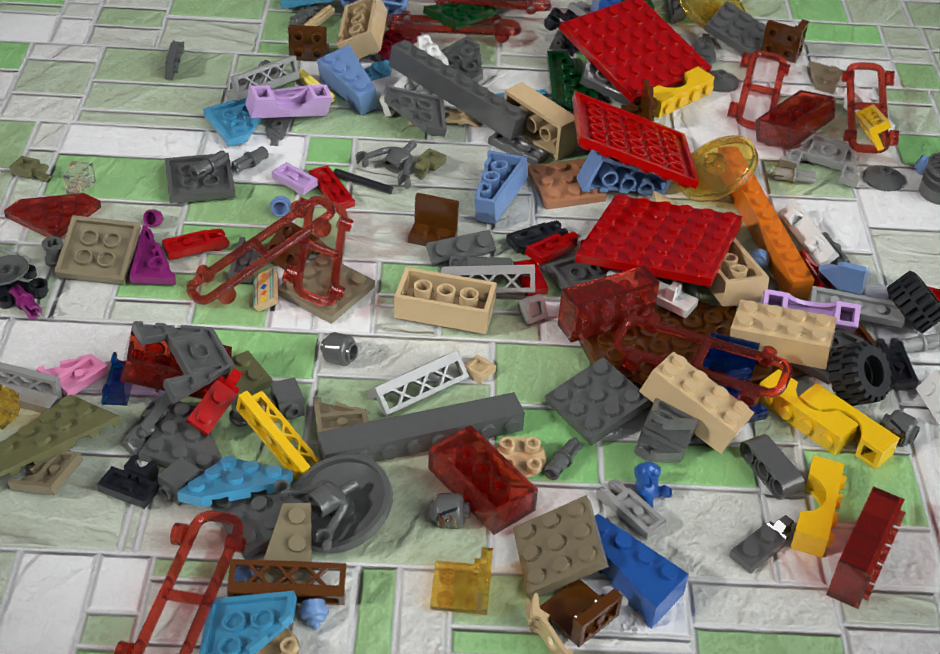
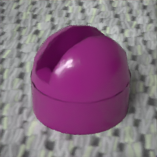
[143,209,163,227]

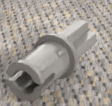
[773,166,816,184]
[899,333,940,353]

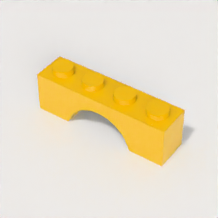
[653,67,715,118]
[756,369,859,455]
[799,383,899,470]
[790,455,847,557]

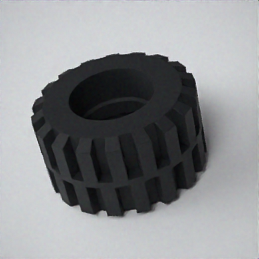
[887,271,940,333]
[828,341,891,406]

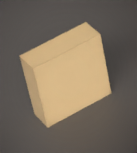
[464,354,496,384]

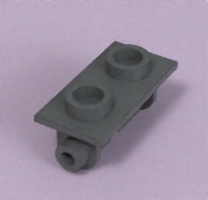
[549,30,570,52]

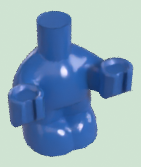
[634,462,672,508]

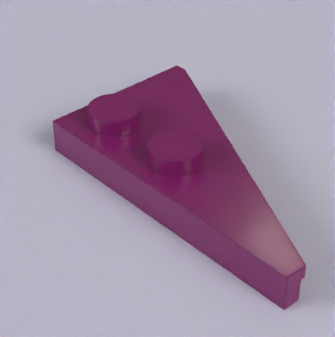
[130,225,176,285]

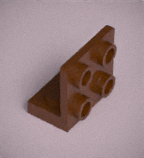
[761,19,809,63]
[288,25,329,61]
[620,79,657,121]
[408,193,459,246]
[261,219,329,275]
[540,579,623,647]

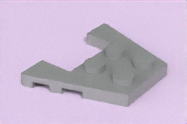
[778,133,859,188]

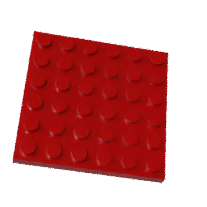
[558,0,712,104]
[572,91,699,189]
[575,194,743,287]

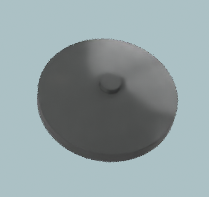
[292,454,393,554]

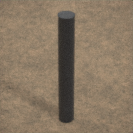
[333,168,393,195]

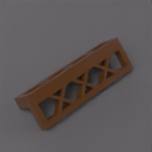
[227,559,346,605]

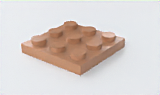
[528,158,607,210]

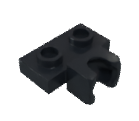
[97,454,159,509]

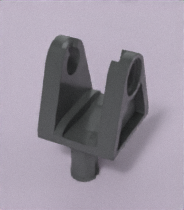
[634,398,699,462]

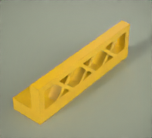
[856,104,892,151]
[236,391,321,481]

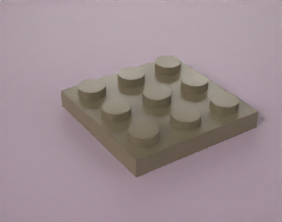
[54,215,141,285]
[278,253,375,324]
[513,495,608,599]

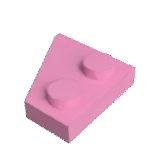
[36,354,109,396]

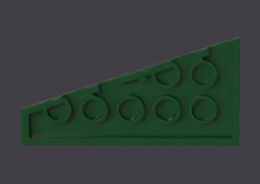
[423,0,520,30]
[547,50,598,115]

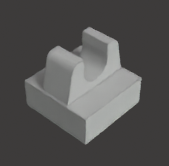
[518,294,548,324]

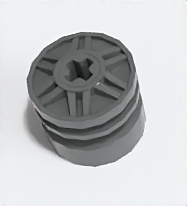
[919,152,940,205]

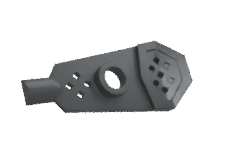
[694,33,716,65]
[267,117,293,146]

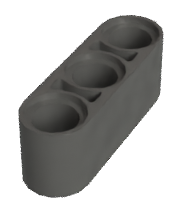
[740,434,805,500]

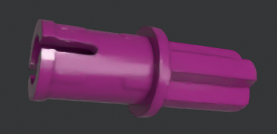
[9,285,42,319]

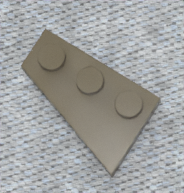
[256,503,312,584]

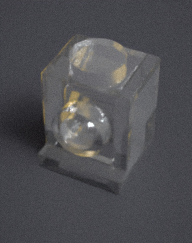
[63,161,96,196]

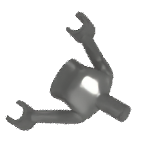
[356,140,417,189]
[274,479,359,551]

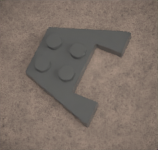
[131,321,234,404]

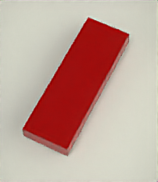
[309,165,355,212]

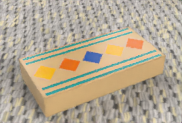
[254,267,278,312]

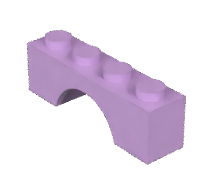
[245,84,332,118]
[761,289,861,334]

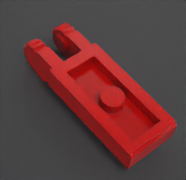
[162,228,230,260]

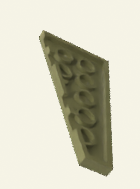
[0,394,122,477]

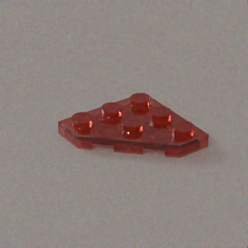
[4,193,101,238]

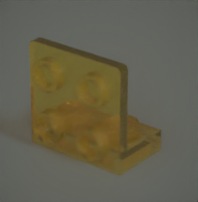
[430,547,493,615]

